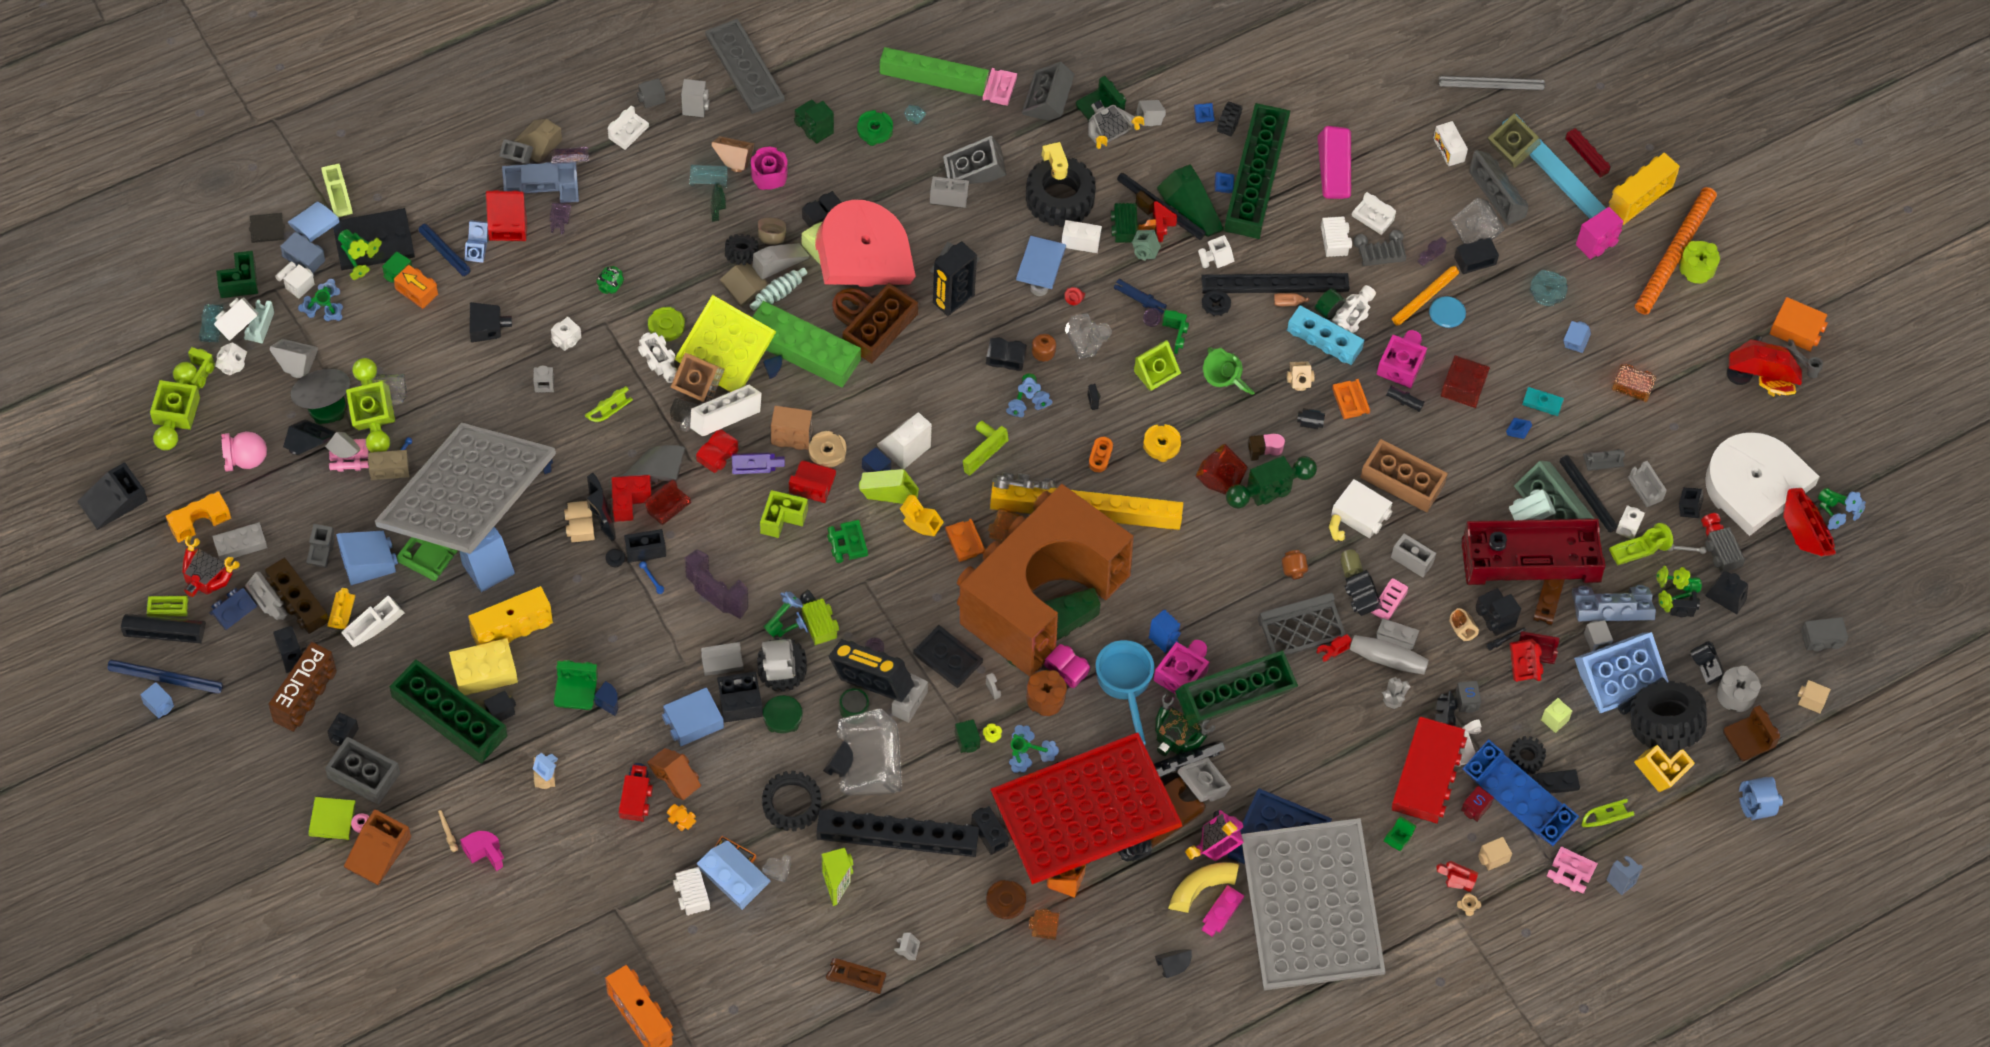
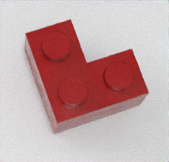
[611,475,652,522]

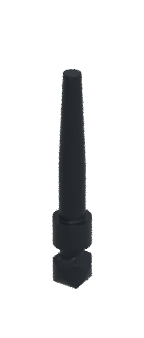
[1486,627,1526,651]

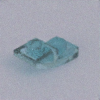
[199,304,224,342]

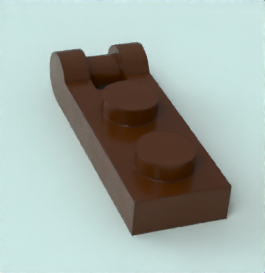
[1533,579,1565,626]
[826,958,886,994]

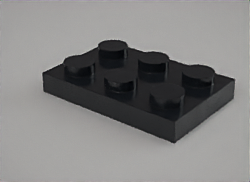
[913,625,983,689]

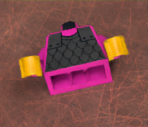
[1185,810,1244,861]

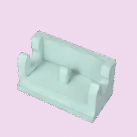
[244,300,274,343]

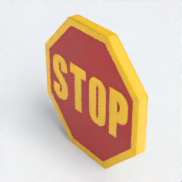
[1758,376,1796,397]

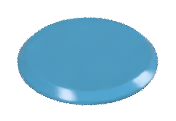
[1429,296,1466,328]

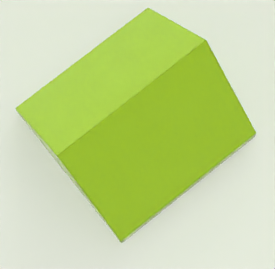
[1134,340,1181,391]

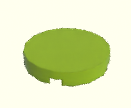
[648,307,685,341]

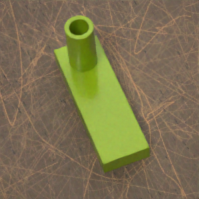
[963,421,1009,476]

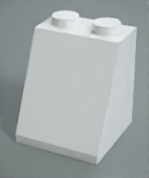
[877,412,932,469]

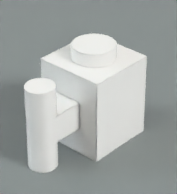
[1198,235,1235,268]
[275,261,315,299]

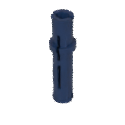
[1114,279,1167,315]

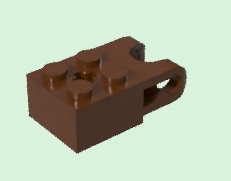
[1150,777,1206,848]

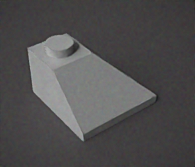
[270,339,318,378]

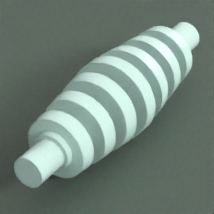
[750,268,807,311]

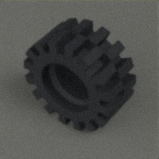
[1217,101,1243,137]
[725,234,759,265]
[1508,736,1546,775]

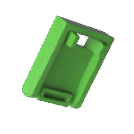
[396,537,457,581]

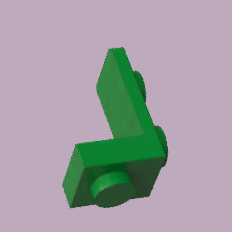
[1162,310,1189,354]

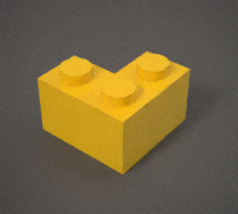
[1634,745,1695,792]

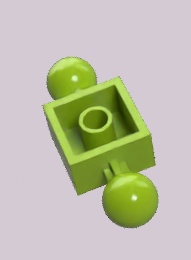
[346,358,395,453]
[150,362,200,450]

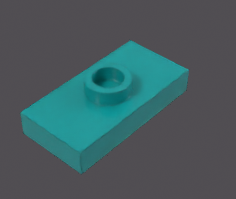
[1522,387,1564,416]

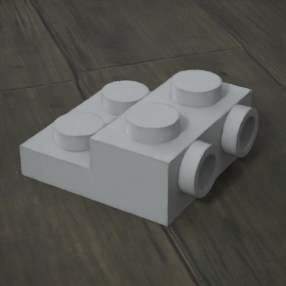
[1177,757,1231,802]

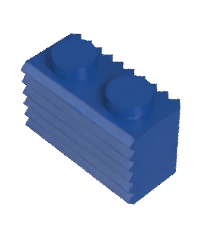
[1149,610,1181,653]

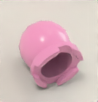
[221,431,267,472]

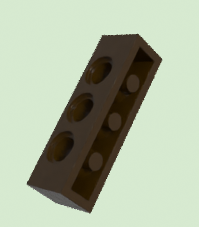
[265,557,329,634]

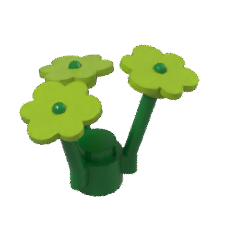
[338,229,382,280]

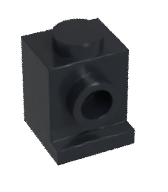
[1679,487,1703,518]

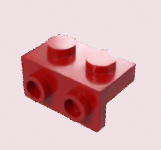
[1510,639,1543,682]

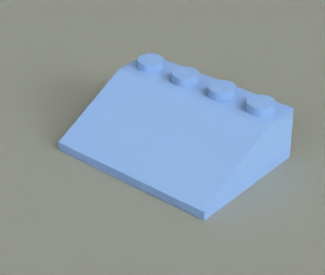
[1574,632,1668,713]

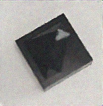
[1087,384,1101,410]

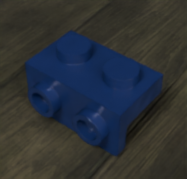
[209,588,257,630]

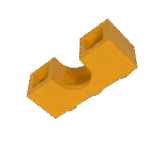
[166,492,231,543]

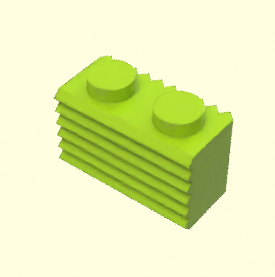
[802,598,839,645]

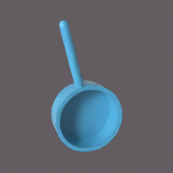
[1096,640,1154,745]

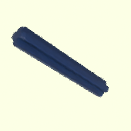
[419,223,471,276]

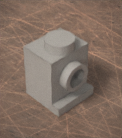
[533,366,554,392]

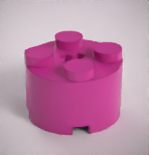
[751,147,788,190]

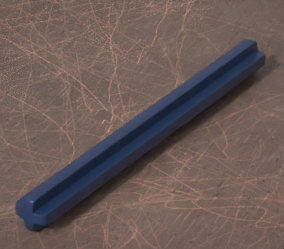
[107,660,223,694]

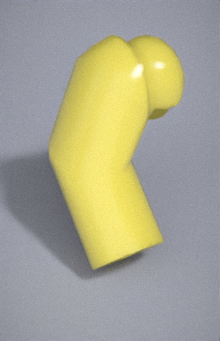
[1329,515,1345,542]

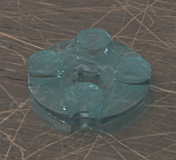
[1530,270,1568,306]

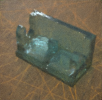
[690,165,728,187]

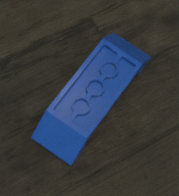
[1462,739,1579,846]

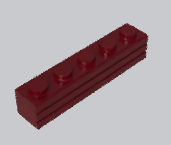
[1565,128,1611,178]

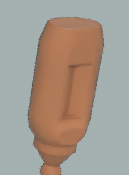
[1274,293,1309,306]

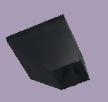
[283,419,336,455]

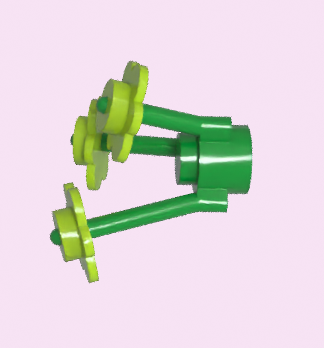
[1656,566,1702,612]

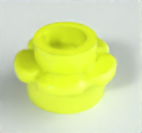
[983,724,1002,743]

